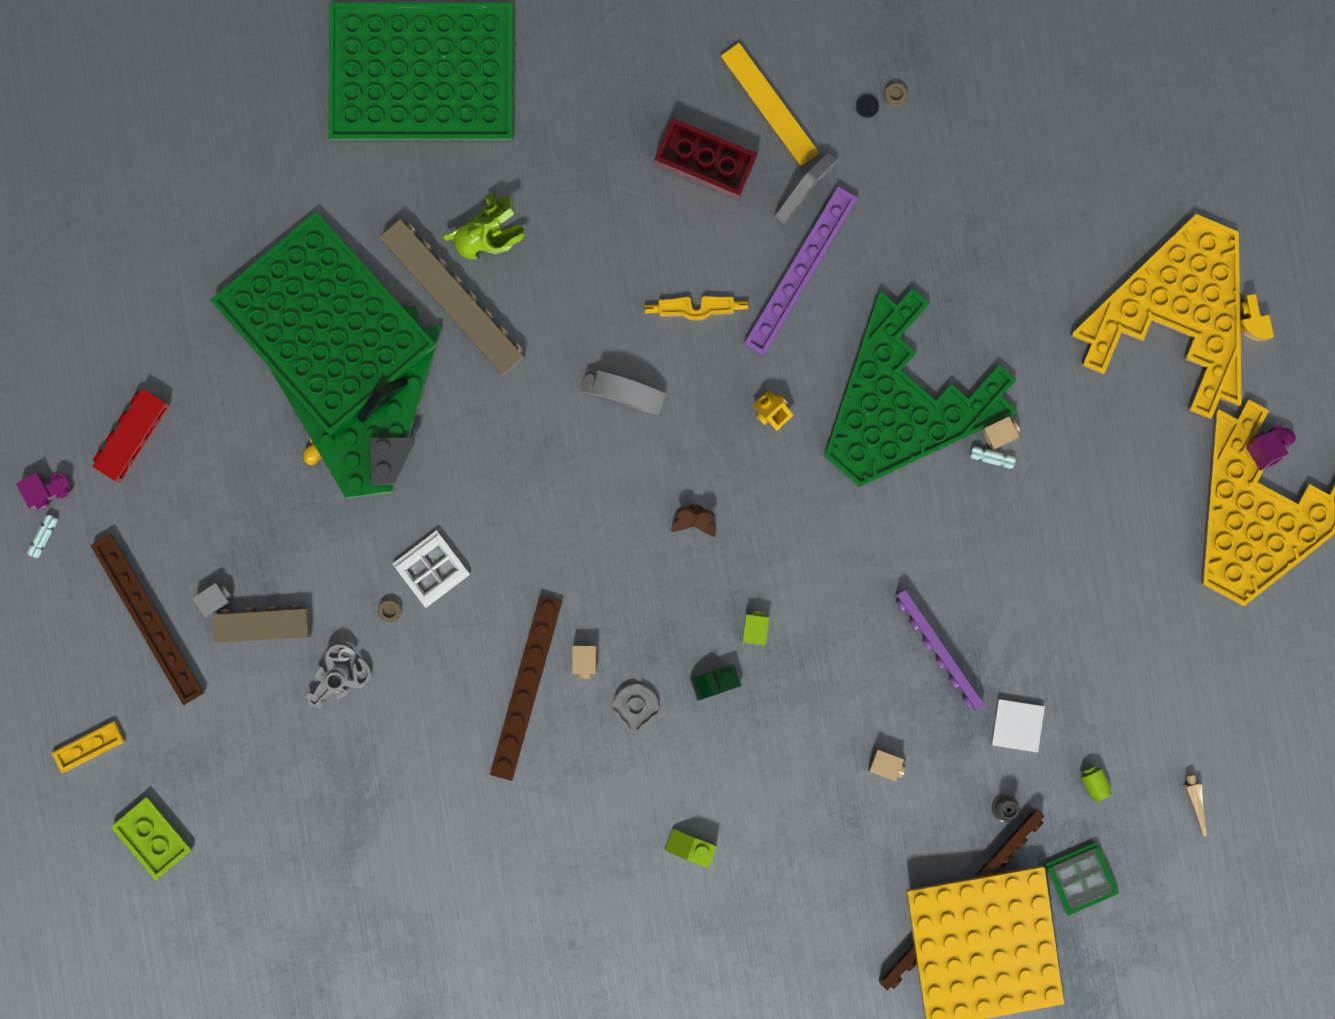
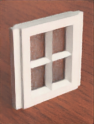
[393,530,470,608]

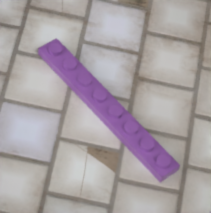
[744,187,858,356]

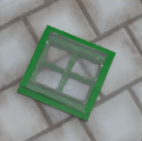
[1045,842,1119,916]

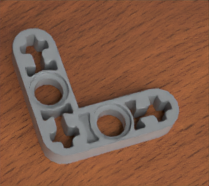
[775,152,838,224]

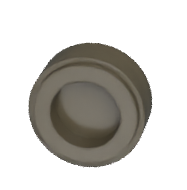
[884,82,908,107]
[378,599,402,623]

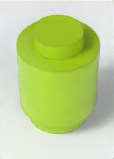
[1080,765,1111,802]

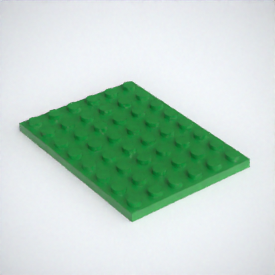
[328,3,513,141]
[210,211,437,437]

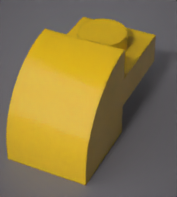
[1240,294,1274,341]

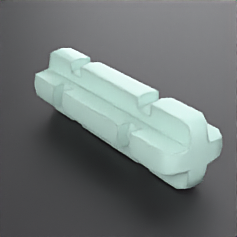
[970,446,1016,469]
[27,514,58,558]

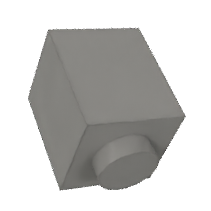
[192,583,232,618]

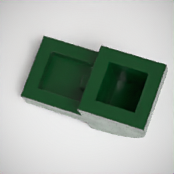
[690,664,741,701]

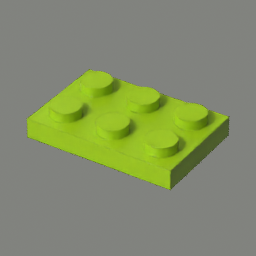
[111,797,193,881]

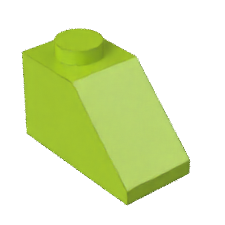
[665,828,717,868]

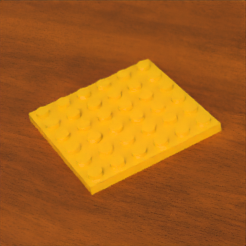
[906,865,1064,1019]

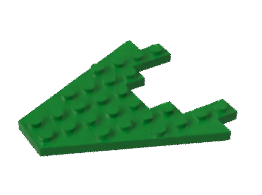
[824,288,1017,487]
[270,306,441,499]

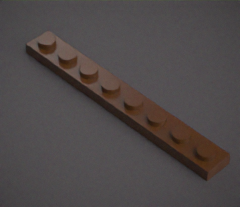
[90,534,205,705]
[490,595,562,781]

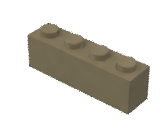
[213,605,311,643]

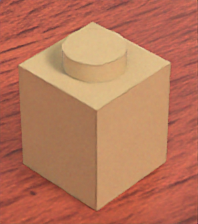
[982,417,1020,451]
[572,646,596,679]
[868,749,906,781]

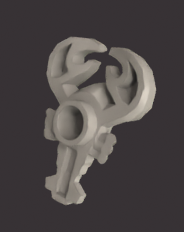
[305,643,371,709]

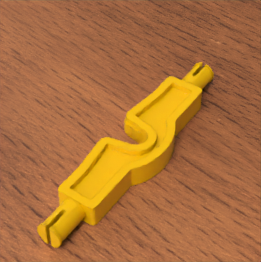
[644,296,748,321]

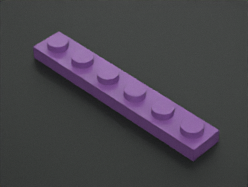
[895,590,985,711]

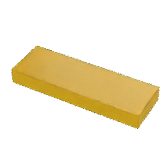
[51,721,126,774]

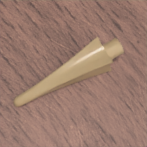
[1183,774,1207,837]

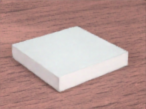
[991,699,1045,752]

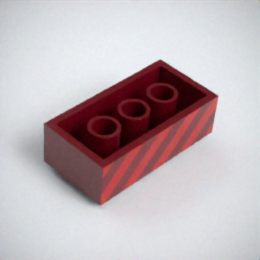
[654,118,758,200]

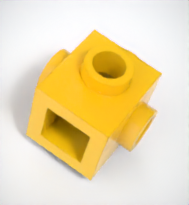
[752,390,793,431]

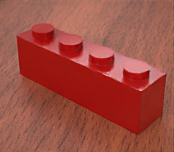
[92,388,170,483]

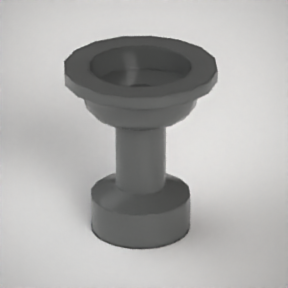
[992,795,1020,823]

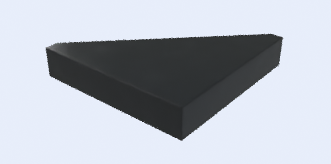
[357,378,408,423]

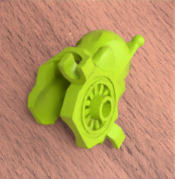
[442,192,525,260]

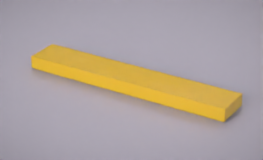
[720,43,820,168]

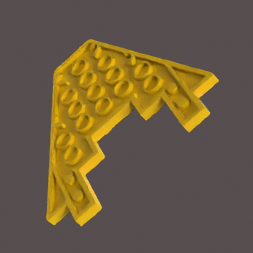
[1071,214,1242,420]
[1202,399,1335,606]

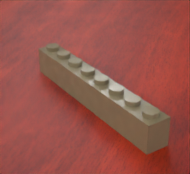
[380,219,524,377]

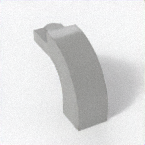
[580,369,666,416]

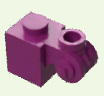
[1246,424,1296,471]
[16,473,71,511]

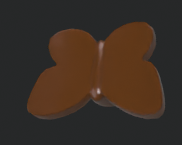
[671,505,716,537]

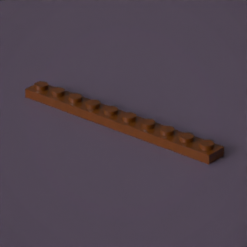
[879,809,1044,991]

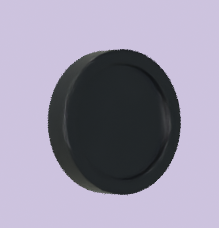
[856,95,879,118]

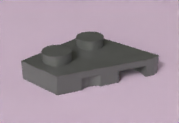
[370,438,415,485]

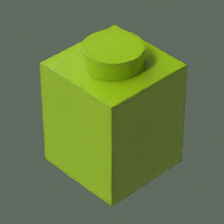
[742,611,769,645]

